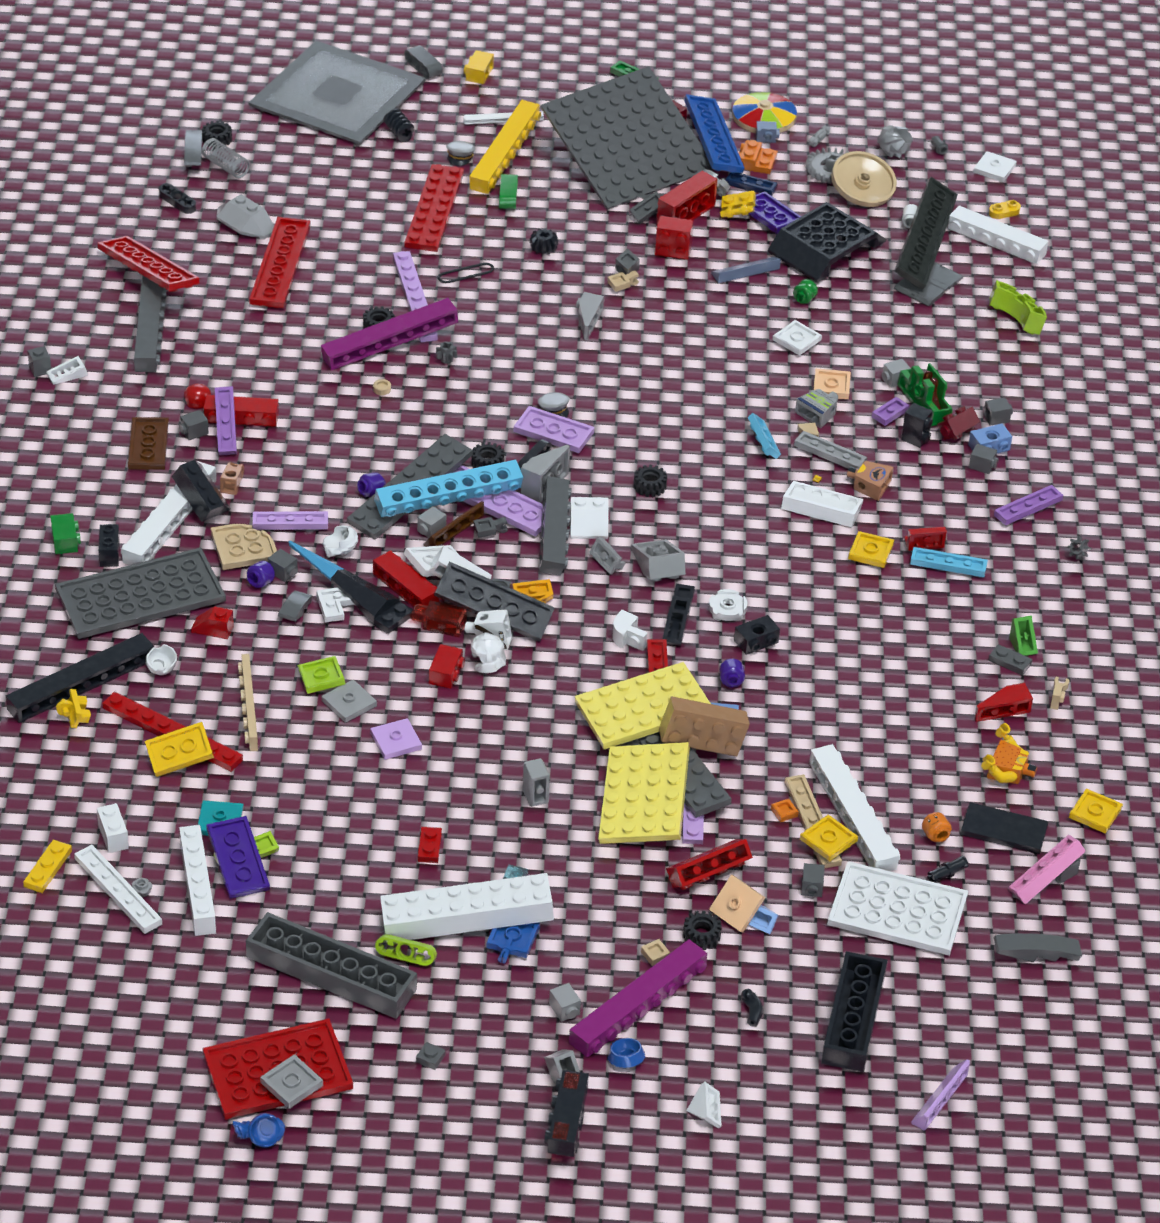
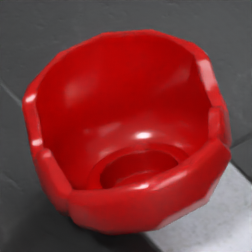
[184,383,211,409]

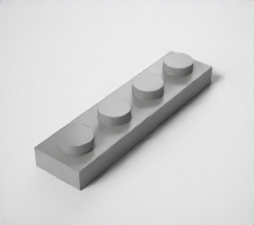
[794,431,867,469]

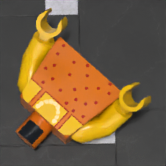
[981,723,1037,784]

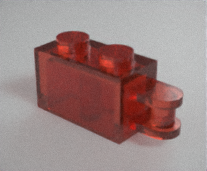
[410,600,467,638]

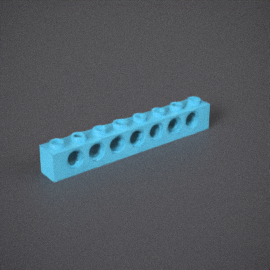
[374,460,523,517]

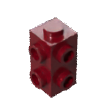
[937,406,980,440]

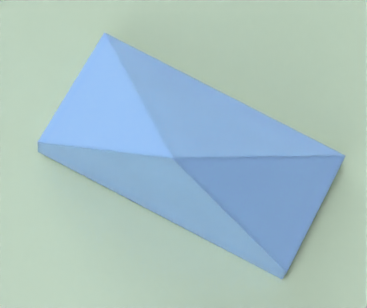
[749,905,778,934]

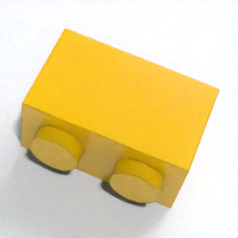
[464,50,494,84]

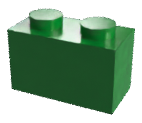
[50,513,81,554]

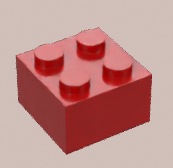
[655,216,693,260]

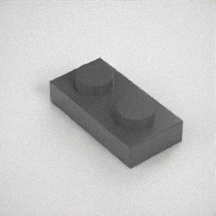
[629,191,661,224]
[988,644,1032,676]

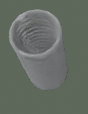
[202,138,250,178]

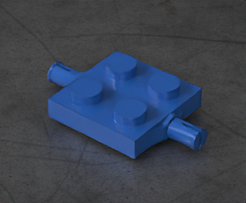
[486,922,540,963]

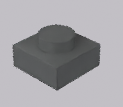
[416,1042,446,1070]

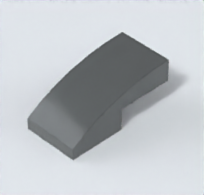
[278,590,312,621]

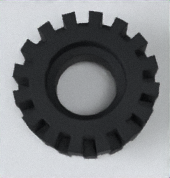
[202,121,232,148]
[363,306,395,329]
[471,442,504,468]
[634,465,667,497]
[683,911,722,950]

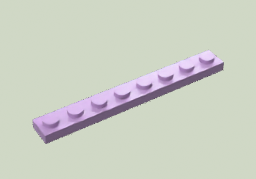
[393,251,438,342]

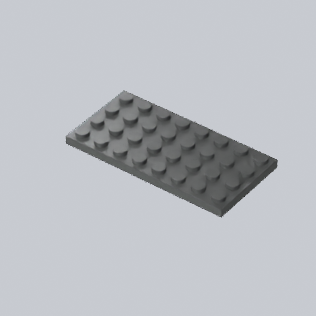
[55,548,226,639]

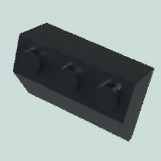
[172,460,231,522]

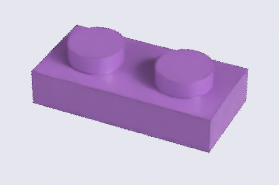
[872,397,909,426]

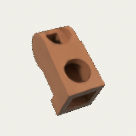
[220,462,244,495]

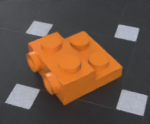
[738,140,778,174]

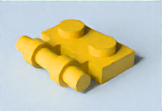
[720,190,756,218]

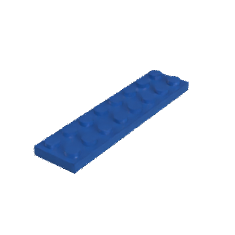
[684,94,744,173]

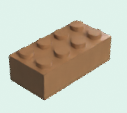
[659,696,750,757]

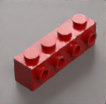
[666,839,753,890]

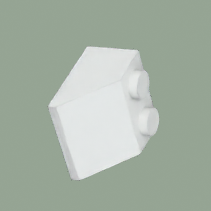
[570,497,608,539]

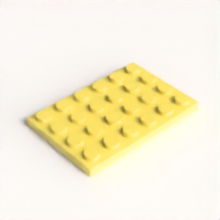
[574,662,711,749]
[598,742,690,844]

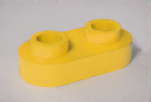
[989,200,1021,219]

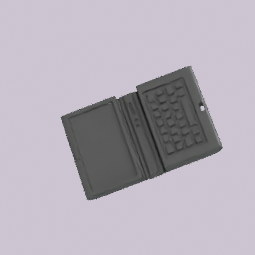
[894,262,964,306]

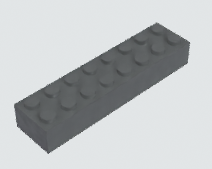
[246,912,417,1019]

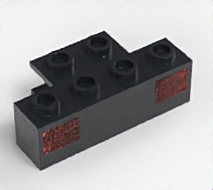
[544,1070,589,1157]

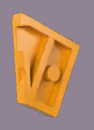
[512,579,553,603]

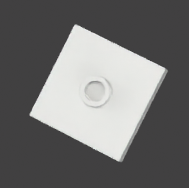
[973,151,1017,182]
[773,320,822,356]

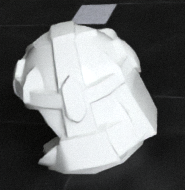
[471,633,506,673]

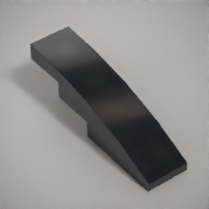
[663,583,695,646]

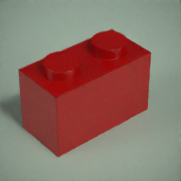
[429,644,465,689]

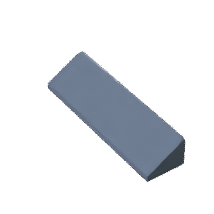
[711,257,781,283]

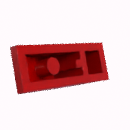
[974,683,1033,722]

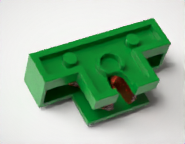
[897,363,952,426]

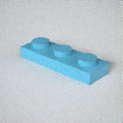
[748,413,781,459]

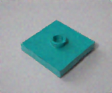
[198,800,244,836]

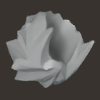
[877,125,913,158]

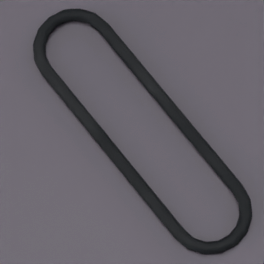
[438,262,494,283]

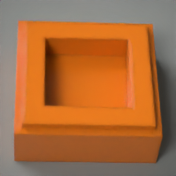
[771,798,799,823]

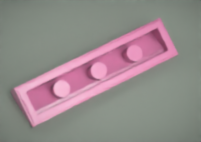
[1008,835,1085,904]

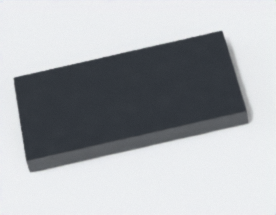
[960,802,1049,854]

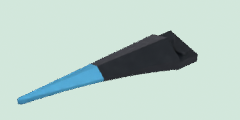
[289,541,414,633]

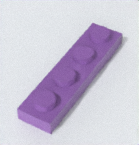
[215,386,237,455]
[994,485,1063,526]

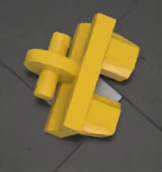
[56,689,91,728]

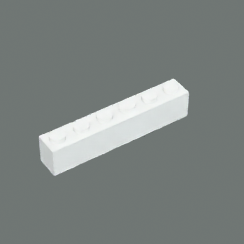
[948,206,1048,264]
[179,825,216,936]

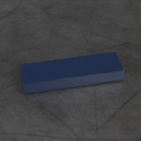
[726,172,778,196]

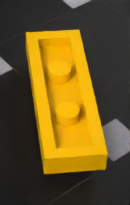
[23,840,72,893]

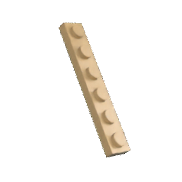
[238,654,258,752]

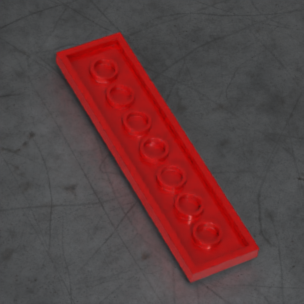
[404,164,464,252]
[249,217,311,308]
[98,236,200,292]

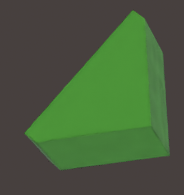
[1009,615,1038,656]

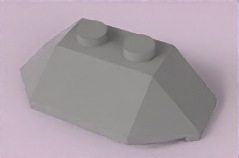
[217,194,274,239]

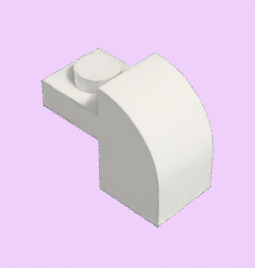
[613,610,648,651]

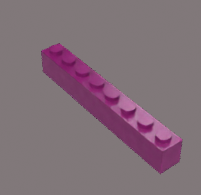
[321,298,459,370]
[569,939,707,1058]

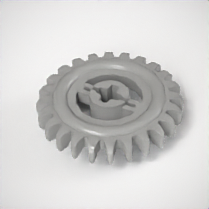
[806,147,849,184]

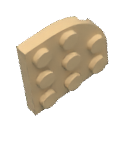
[211,524,277,570]

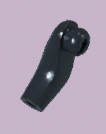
[741,989,764,1027]

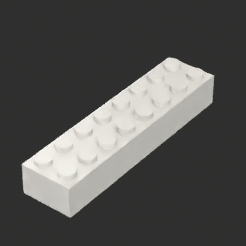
[380,873,554,943]

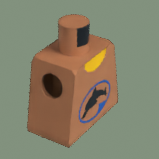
[847,461,894,501]

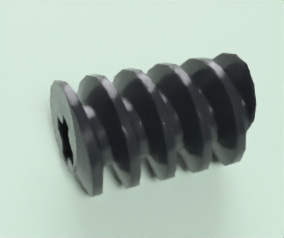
[383,109,414,142]

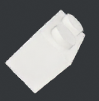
[97,803,129,853]

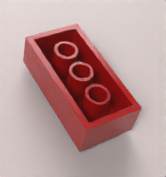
[657,170,717,225]

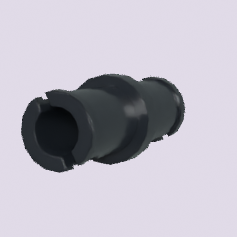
[927,855,968,883]

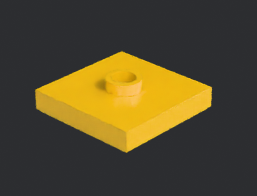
[848,531,894,568]
[1069,788,1123,834]
[800,814,858,862]

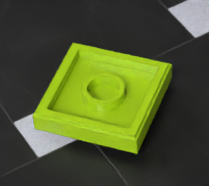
[298,656,345,694]

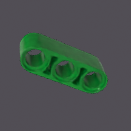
[499,174,518,209]

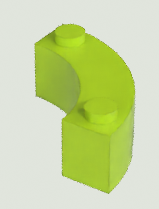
[989,280,1047,335]

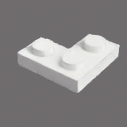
[316,588,355,622]

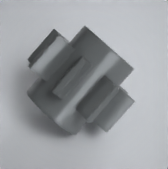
[436,341,457,364]
[1067,536,1092,559]

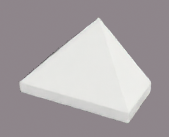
[686,1082,722,1128]

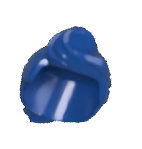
[232,1113,285,1147]

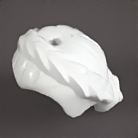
[323,525,358,557]

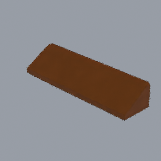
[423,501,484,547]

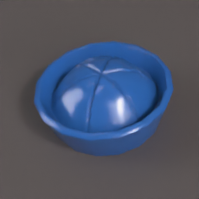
[608,1038,645,1068]

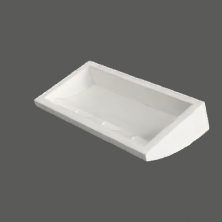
[781,481,864,527]

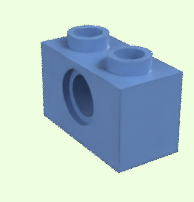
[968,423,1012,453]

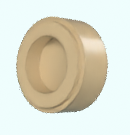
[373,379,391,395]

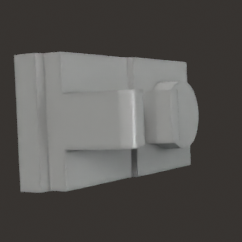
[589,537,626,574]

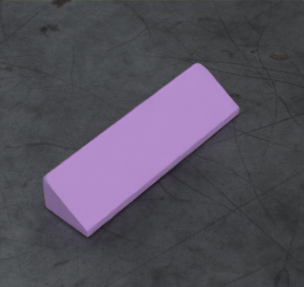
[911,1060,970,1130]

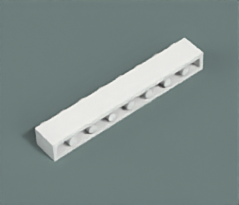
[121,461,216,565]
[809,744,900,871]

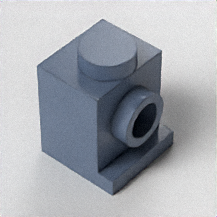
[756,121,780,143]

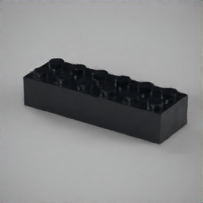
[821,951,888,1072]

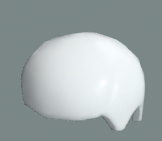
[146,644,177,675]

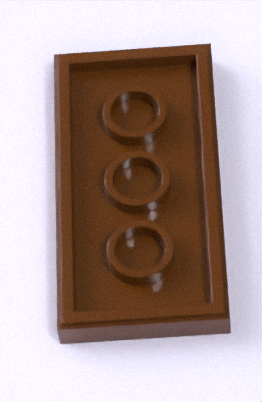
[128,417,169,470]

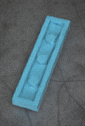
[910,547,988,577]

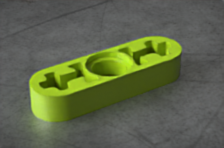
[375,934,437,966]

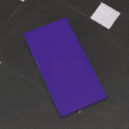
[748,192,801,234]
[206,816,270,899]

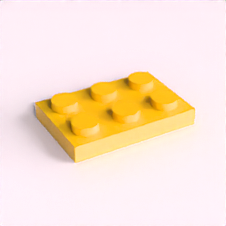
[145,722,214,777]

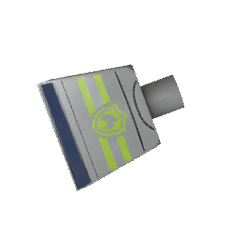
[795,389,838,428]

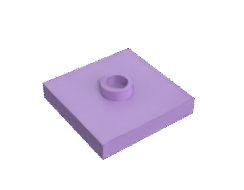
[370,718,422,759]

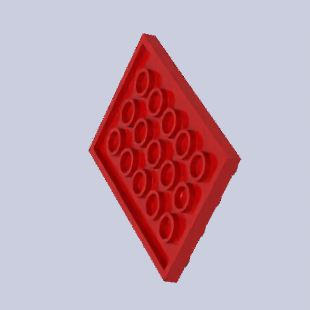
[202,1018,354,1120]

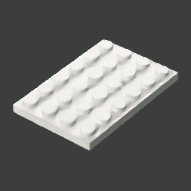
[827,861,968,956]

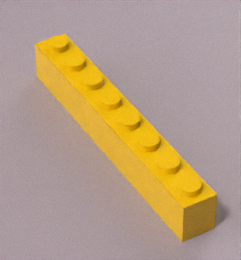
[470,100,541,194]

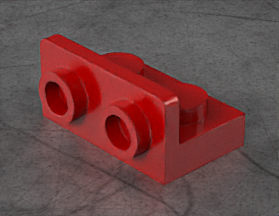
[904,527,947,551]

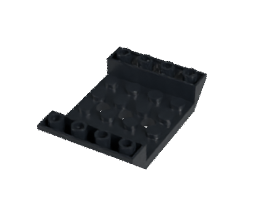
[768,202,886,283]

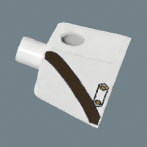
[465,610,513,650]

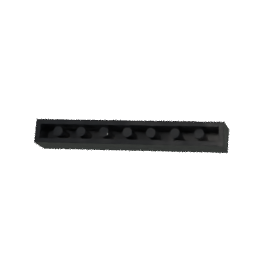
[6,633,154,723]

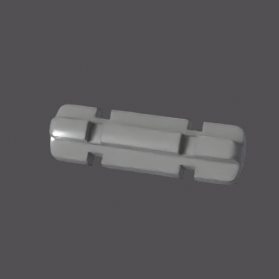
[808,125,831,147]

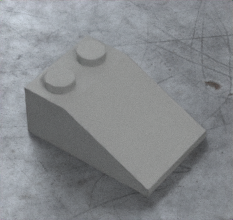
[521,445,570,503]
[631,539,686,581]

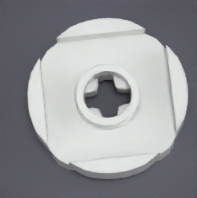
[709,589,747,621]

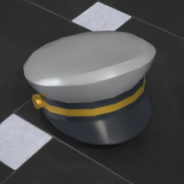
[446,141,475,166]
[538,392,570,418]

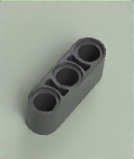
[404,45,443,79]

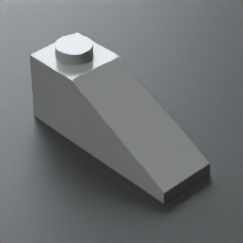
[576,292,604,340]

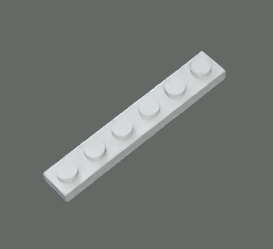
[74,845,162,934]

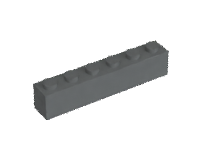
[539,476,572,576]

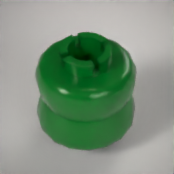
[793,279,818,304]

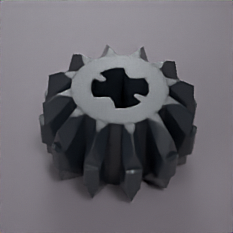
[530,228,559,255]

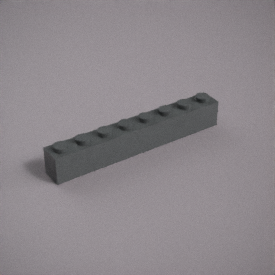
[134,275,167,372]

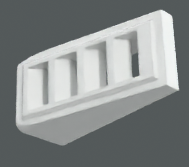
[46,356,88,385]

